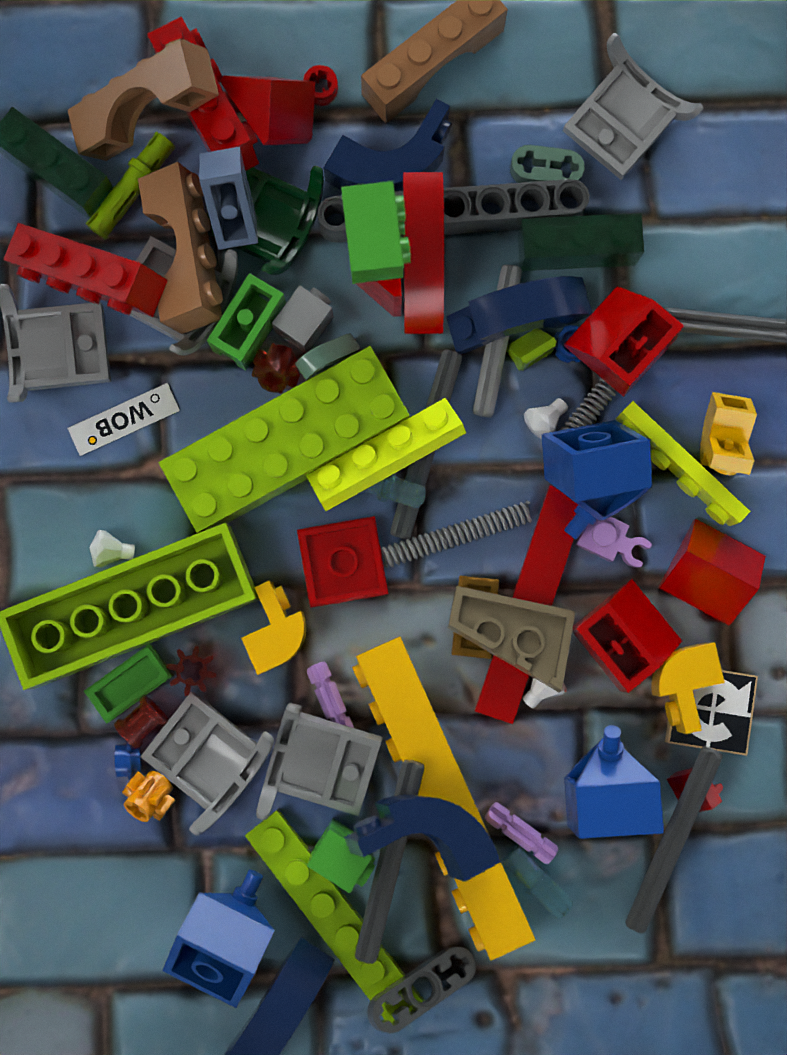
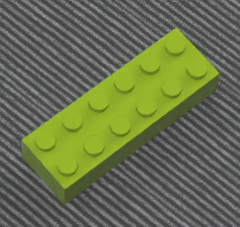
[158,346,410,533]
[0,522,260,690]

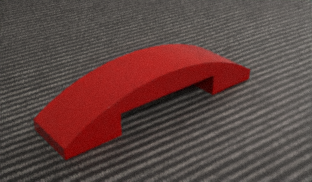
[403,172,444,334]

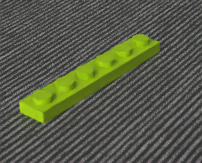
[245,809,425,1023]

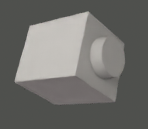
[272,285,334,354]

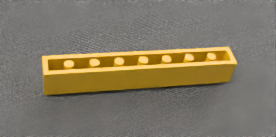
[352,636,536,961]

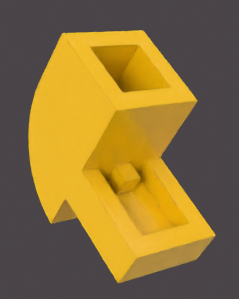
[700,392,757,475]
[241,581,307,675]
[651,642,725,734]

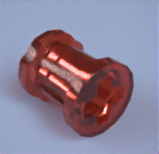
[114,695,168,749]

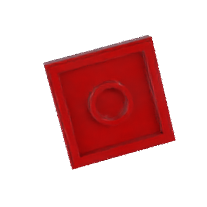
[297,516,389,608]

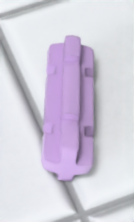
[307,662,354,728]
[485,802,559,864]

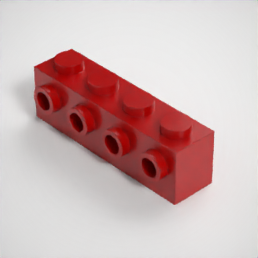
[147,16,259,171]
[3,223,168,317]

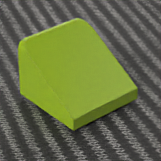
[506,328,557,371]

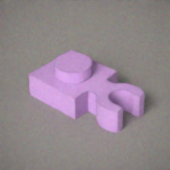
[575,517,652,568]

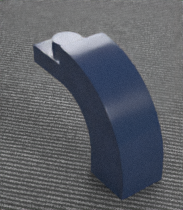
[323,98,452,192]
[446,276,593,354]
[344,795,501,882]
[224,937,335,1055]

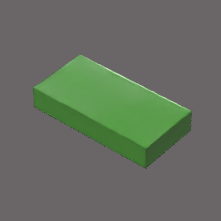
[84,644,174,724]

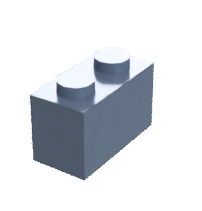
[199,147,258,250]

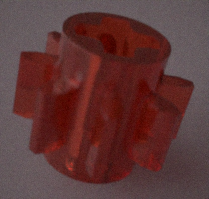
[251,343,300,394]
[166,646,217,696]

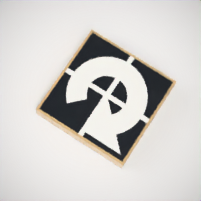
[665,670,758,756]

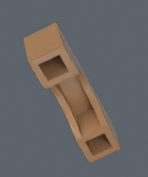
[361,0,508,123]
[67,39,219,161]
[138,162,223,334]

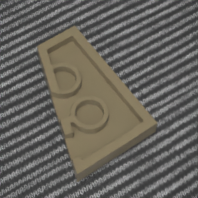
[447,586,576,693]

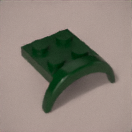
[207,166,324,276]

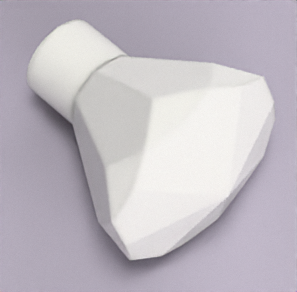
[524,398,568,439]
[89,530,135,567]
[522,678,567,709]

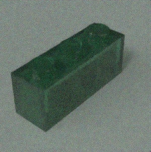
[0,107,114,219]
[518,213,644,271]

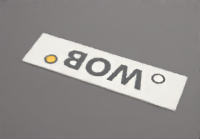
[68,383,180,456]

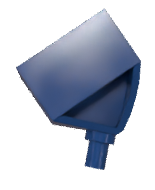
[541,420,652,540]
[564,725,664,839]
[162,870,275,1008]

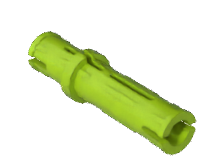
[85,131,176,240]

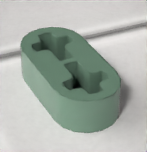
[510,145,585,183]
[295,333,362,381]

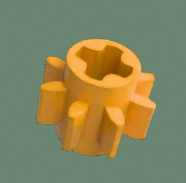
[122,770,175,822]

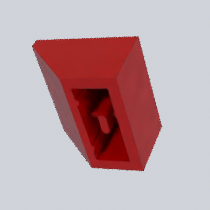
[564,286,684,397]
[572,579,682,693]

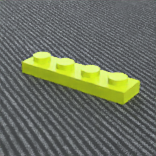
[306,398,466,511]
[615,401,751,526]

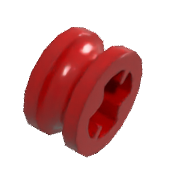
[303,65,338,106]

